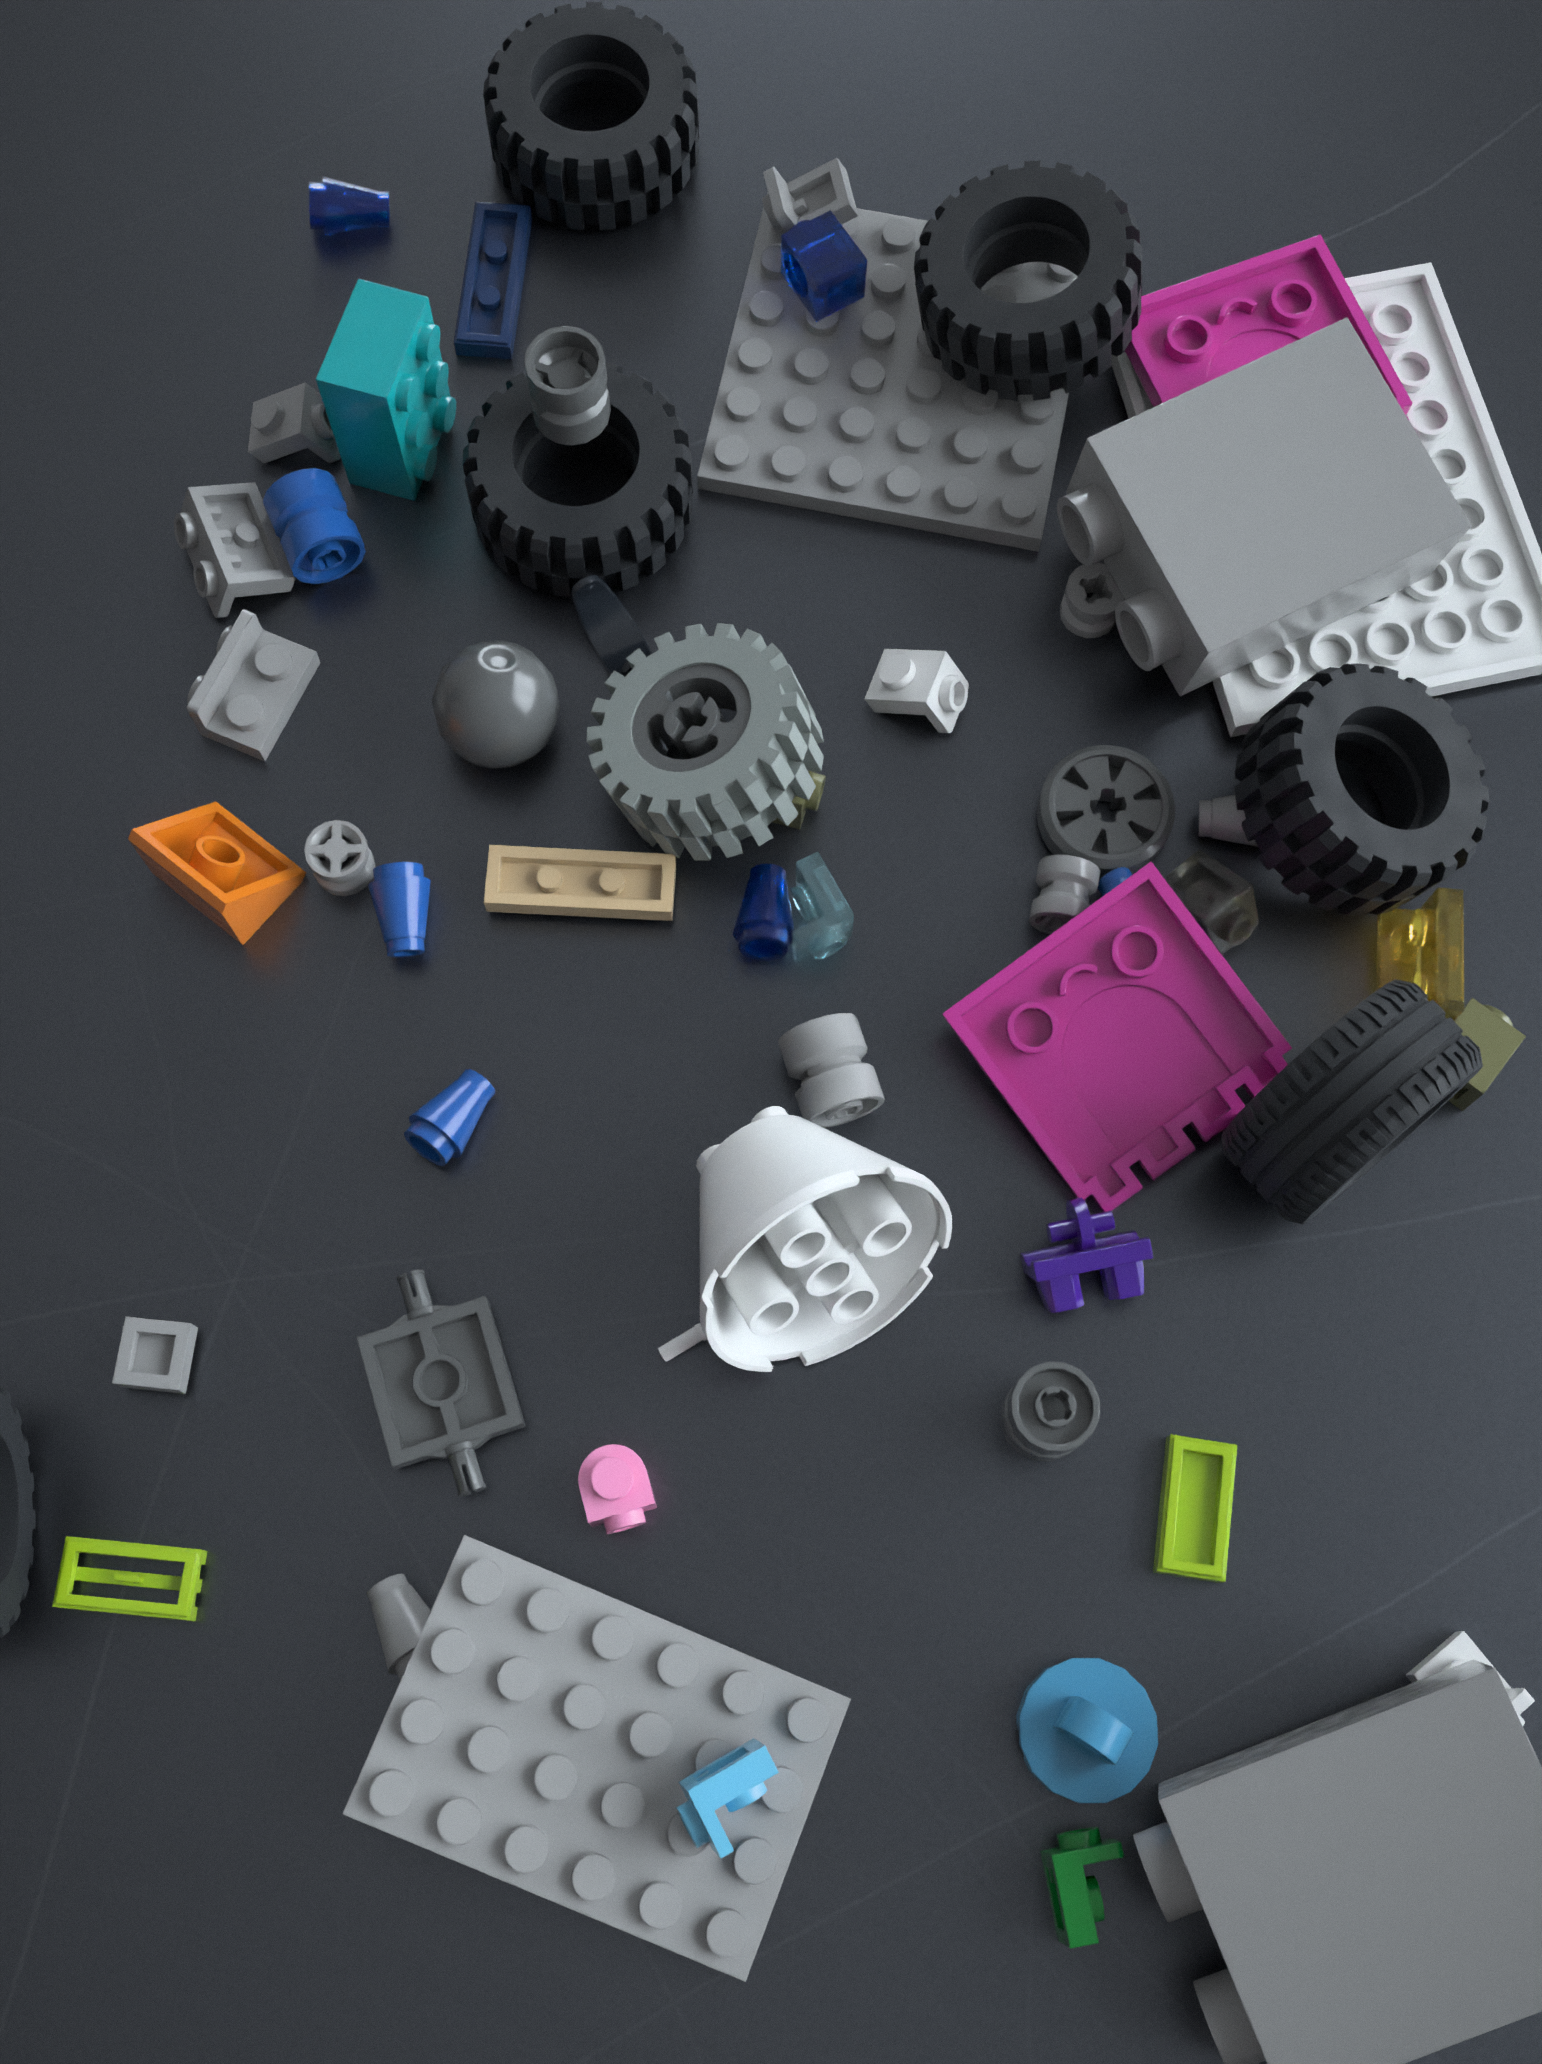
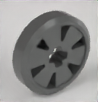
[1037,745,1175,878]

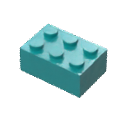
[315,279,456,501]

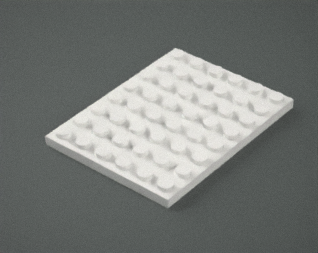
[1112,262,1542,737]

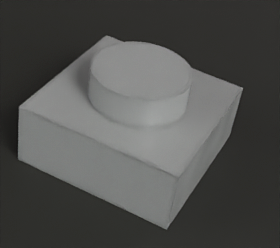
[112,1316,198,1394]

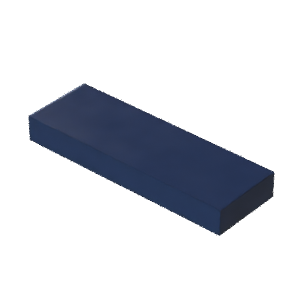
[454,201,532,359]

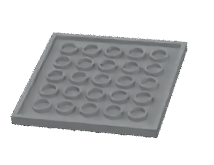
[697,192,1078,552]

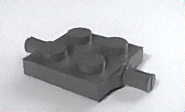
[356,1269,526,1497]

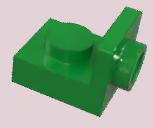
[1040,1827,1124,1949]

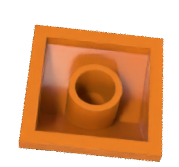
[128,801,306,945]

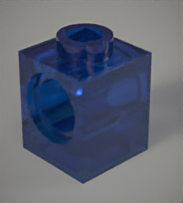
[780,210,868,322]

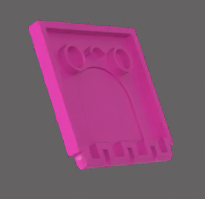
[1125,234,1413,420]
[942,862,1292,1212]

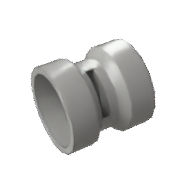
[1029,855,1100,934]

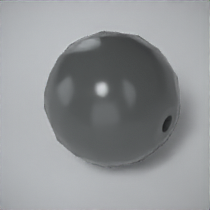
[432,640,560,769]

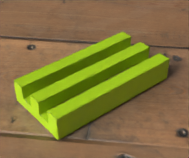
[52,1536,208,1621]

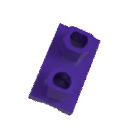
[1020,1197,1153,1313]

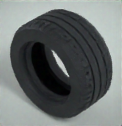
[1222,979,1483,1225]

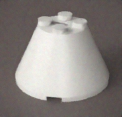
[696,1106,952,1372]

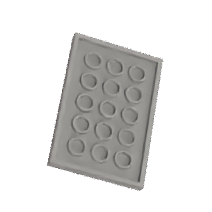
[343,1535,851,1982]

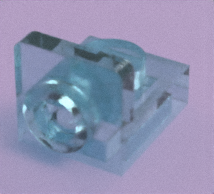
[790,851,854,962]

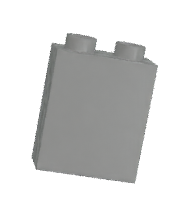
[1057,317,1471,696]
[1133,1659,1542,2064]

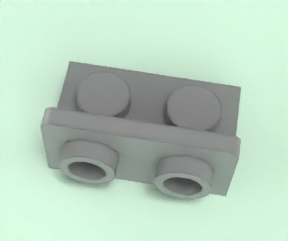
[174,482,296,618]
[187,610,321,761]

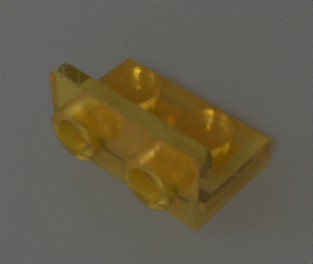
[1377,887,1464,1020]

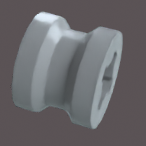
[1060,562,1124,638]
[304,820,375,896]

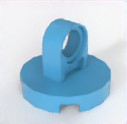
[1016,1658,1158,1803]

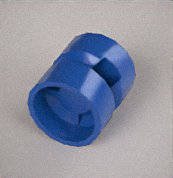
[263,468,366,584]

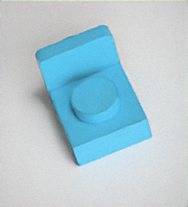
[676,1738,779,1859]

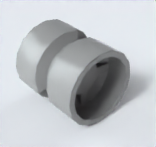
[778,1013,885,1128]

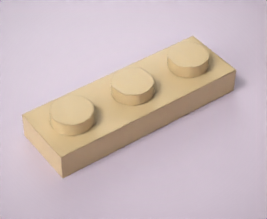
[484,845,676,921]

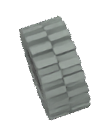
[587,623,824,860]

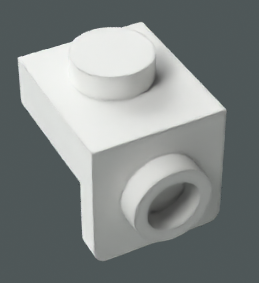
[865,649,969,733]

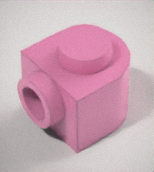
[578,1444,657,1534]

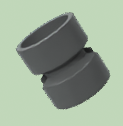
[524,326,611,445]
[1000,1362,1100,1462]

